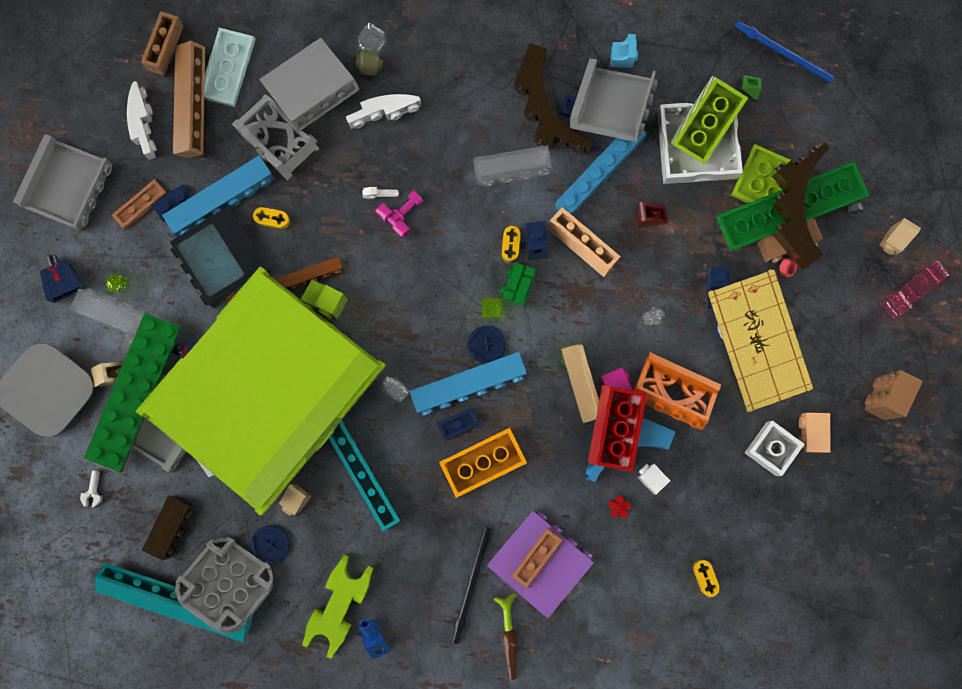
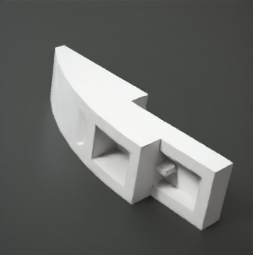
[127,81,157,160]
[346,94,422,129]

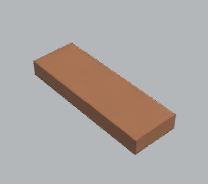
[111,179,168,230]
[511,528,563,588]

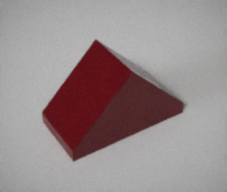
[636,202,668,228]

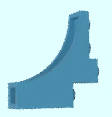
[585,418,676,482]

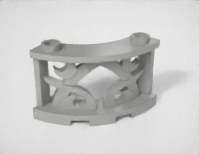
[232,94,319,180]

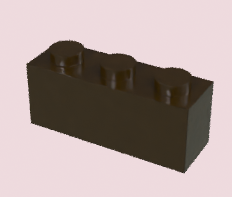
[141,496,194,560]

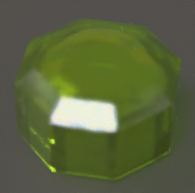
[105,274,125,293]

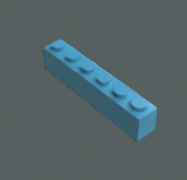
[555,131,647,216]
[162,155,275,237]
[409,352,527,416]

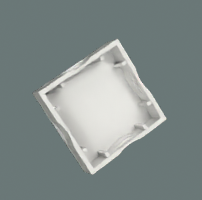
[657,103,743,184]

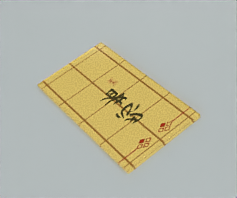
[708,270,813,412]

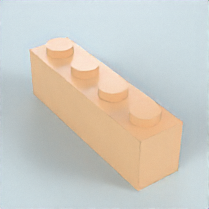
[546,207,621,277]

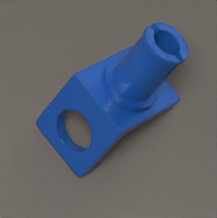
[358,618,390,659]

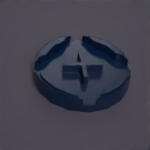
[468,326,506,364]
[251,525,290,565]

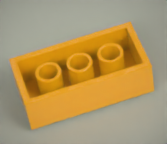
[439,428,527,498]

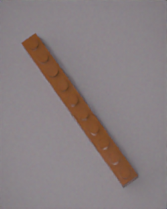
[226,257,344,303]

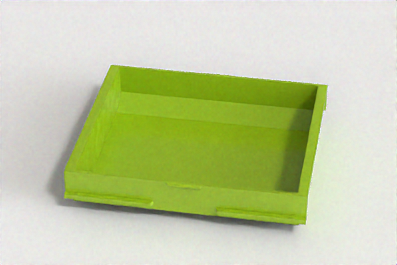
[136,266,386,516]

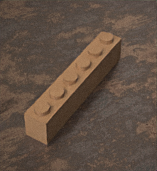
[173,41,205,158]

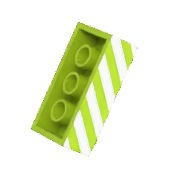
[670,76,748,164]

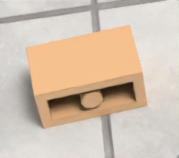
[799,413,830,453]

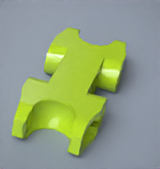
[302,554,374,659]

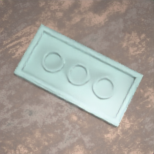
[204,28,256,107]

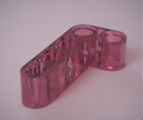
[880,259,950,319]

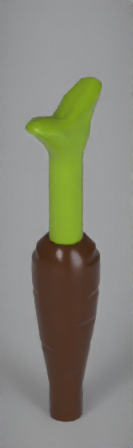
[494,593,517,680]

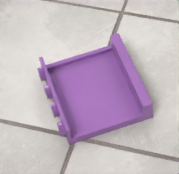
[487,511,594,619]

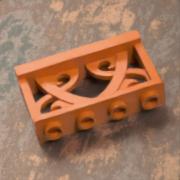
[634,352,721,430]

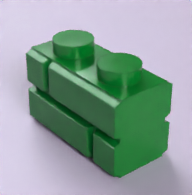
[500,262,536,308]

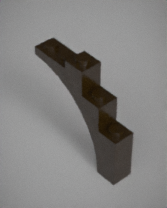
[514,43,593,154]
[771,143,830,270]

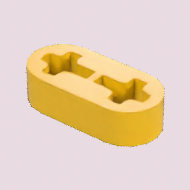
[253,207,290,229]
[502,226,521,263]
[693,560,720,597]

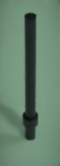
[451,527,491,644]

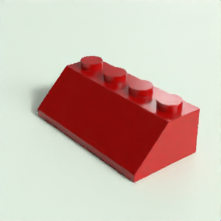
[588,385,647,472]

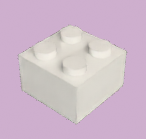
[744,421,804,476]

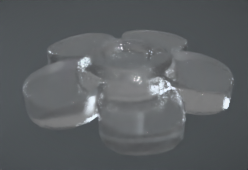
[643,307,665,326]

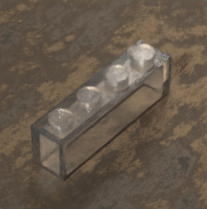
[473,145,552,186]
[70,288,150,335]

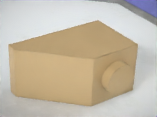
[879,218,921,255]
[91,362,123,387]
[279,484,312,516]

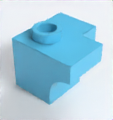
[610,34,638,68]

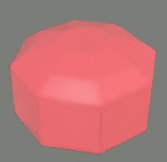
[779,258,797,278]

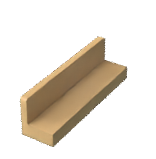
[561,343,599,423]

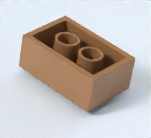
[864,370,923,420]

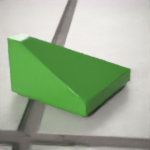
[742,75,762,100]

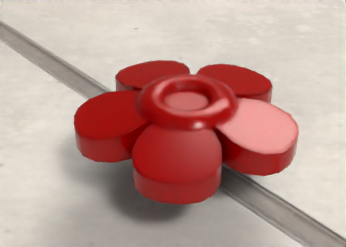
[608,496,631,518]

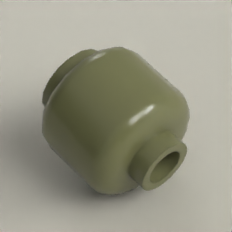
[355,50,383,76]

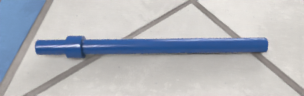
[734,20,834,83]

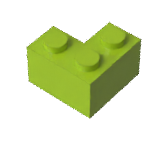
[301,280,348,320]

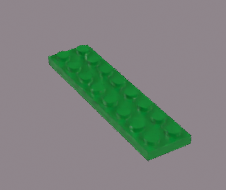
[716,161,870,252]
[84,313,182,472]

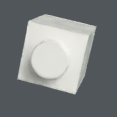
[638,464,670,494]

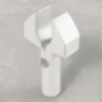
[363,187,399,199]
[80,470,103,508]

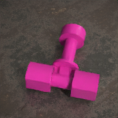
[376,191,424,239]

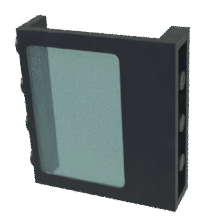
[170,206,271,308]

